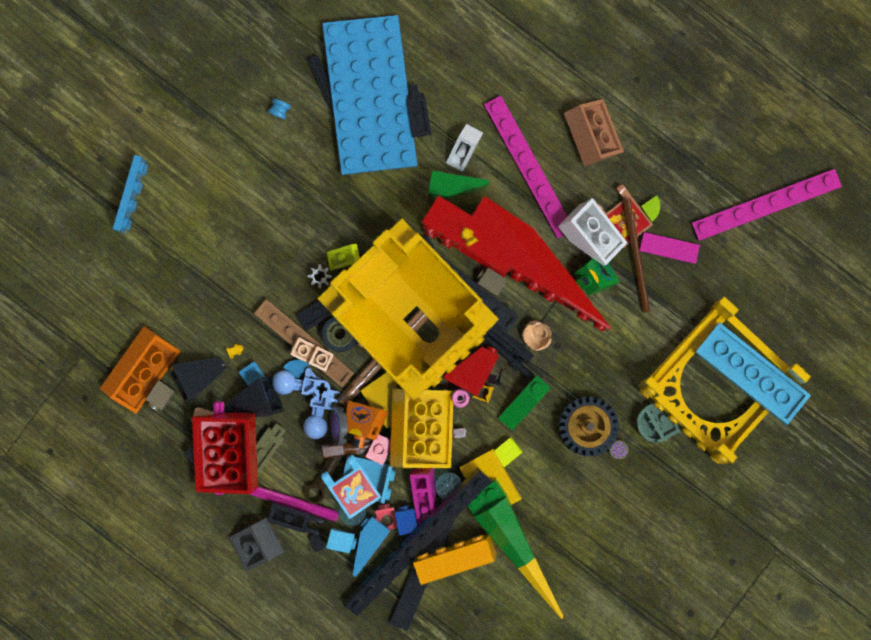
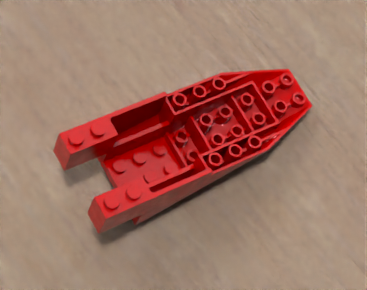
[422,196,611,332]

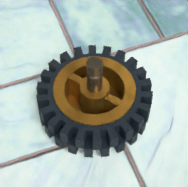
[559,397,619,456]

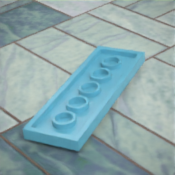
[695,323,811,426]

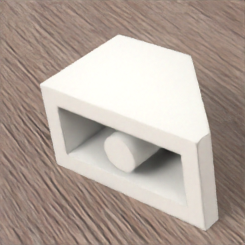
[446,124,483,172]

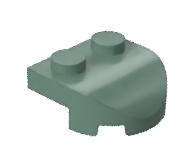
[636,402,682,443]

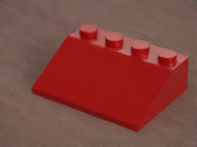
[192,413,258,494]

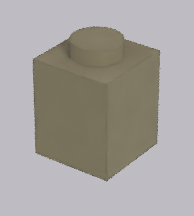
[477,268,508,297]
[146,380,176,411]

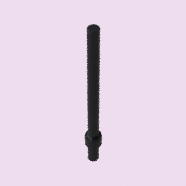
[483,333,533,379]

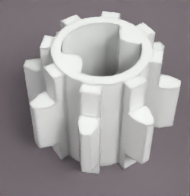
[308,264,332,289]

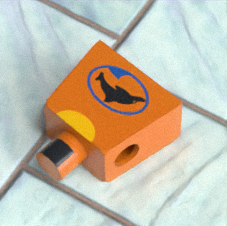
[346,401,388,449]

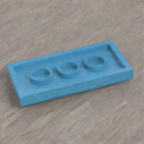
[113,155,148,234]

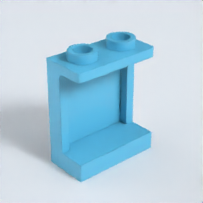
[343,455,396,503]

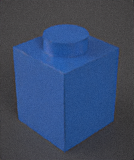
[395,505,418,535]

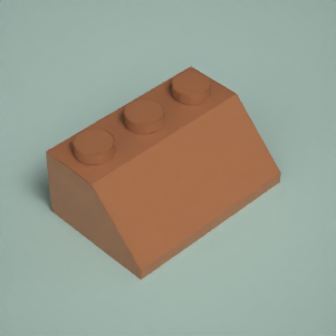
[564,99,624,166]

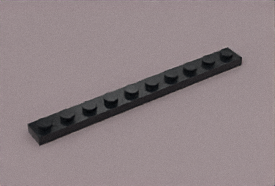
[343,467,492,616]

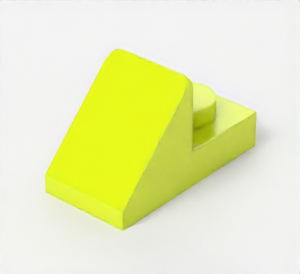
[326,244,360,271]

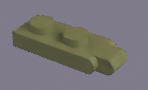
[256,423,286,474]

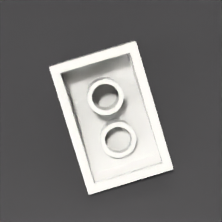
[558,198,627,266]

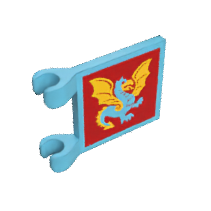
[321,455,382,519]

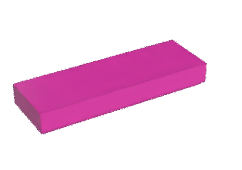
[639,232,700,264]

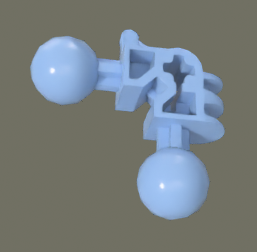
[272,368,340,439]

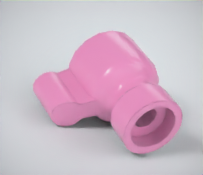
[443,389,470,408]

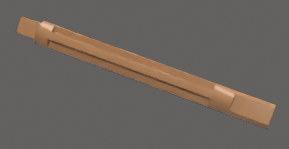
[337,309,428,407]

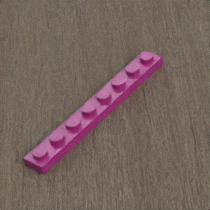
[484,96,568,239]
[691,169,842,241]

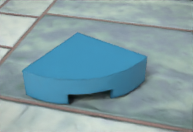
[283,360,310,379]

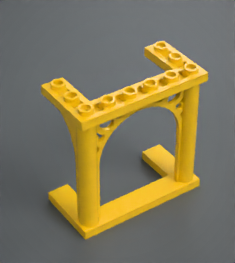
[638,297,811,465]

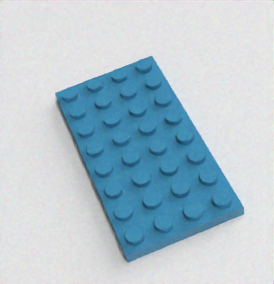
[322,15,417,175]

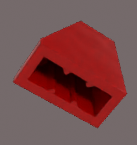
[444,345,499,396]

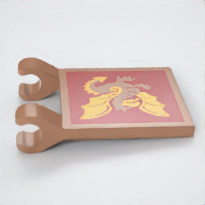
[598,185,653,248]

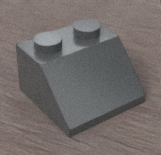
[229,518,284,572]

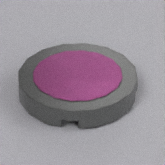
[330,407,348,445]

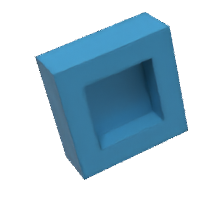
[239,361,265,386]

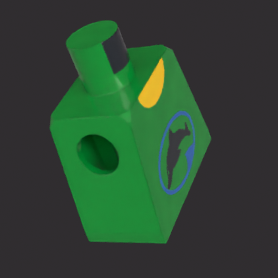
[575,257,620,296]

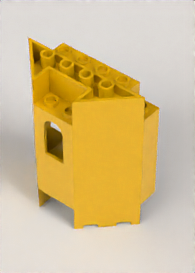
[318,219,499,400]

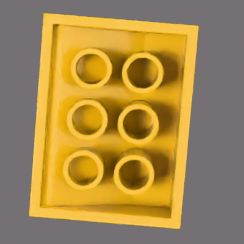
[390,389,454,468]

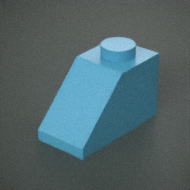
[326,528,357,553]

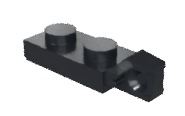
[407,84,432,138]

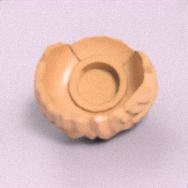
[522,320,552,351]

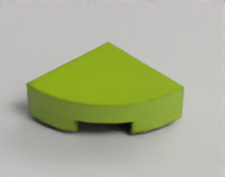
[641,196,660,222]

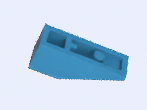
[353,516,391,577]

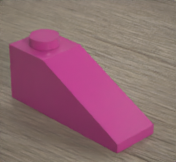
[410,468,437,526]

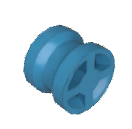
[267,98,291,120]

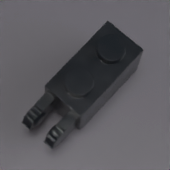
[267,502,325,536]

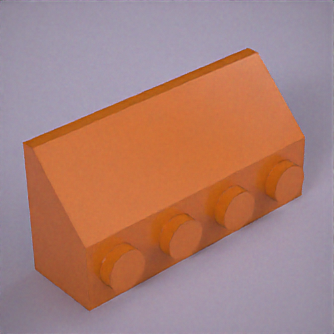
[100,326,181,414]

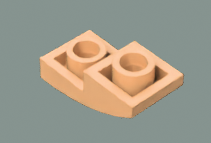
[289,337,334,372]

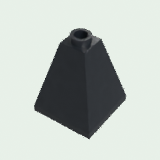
[169,357,226,405]
[225,375,284,417]

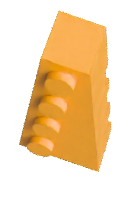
[413,533,497,585]

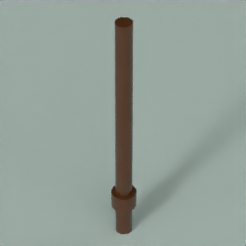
[623,198,650,313]

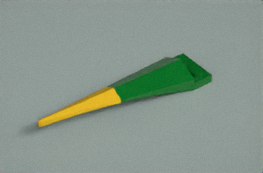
[468,479,563,619]

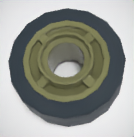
[322,317,357,352]

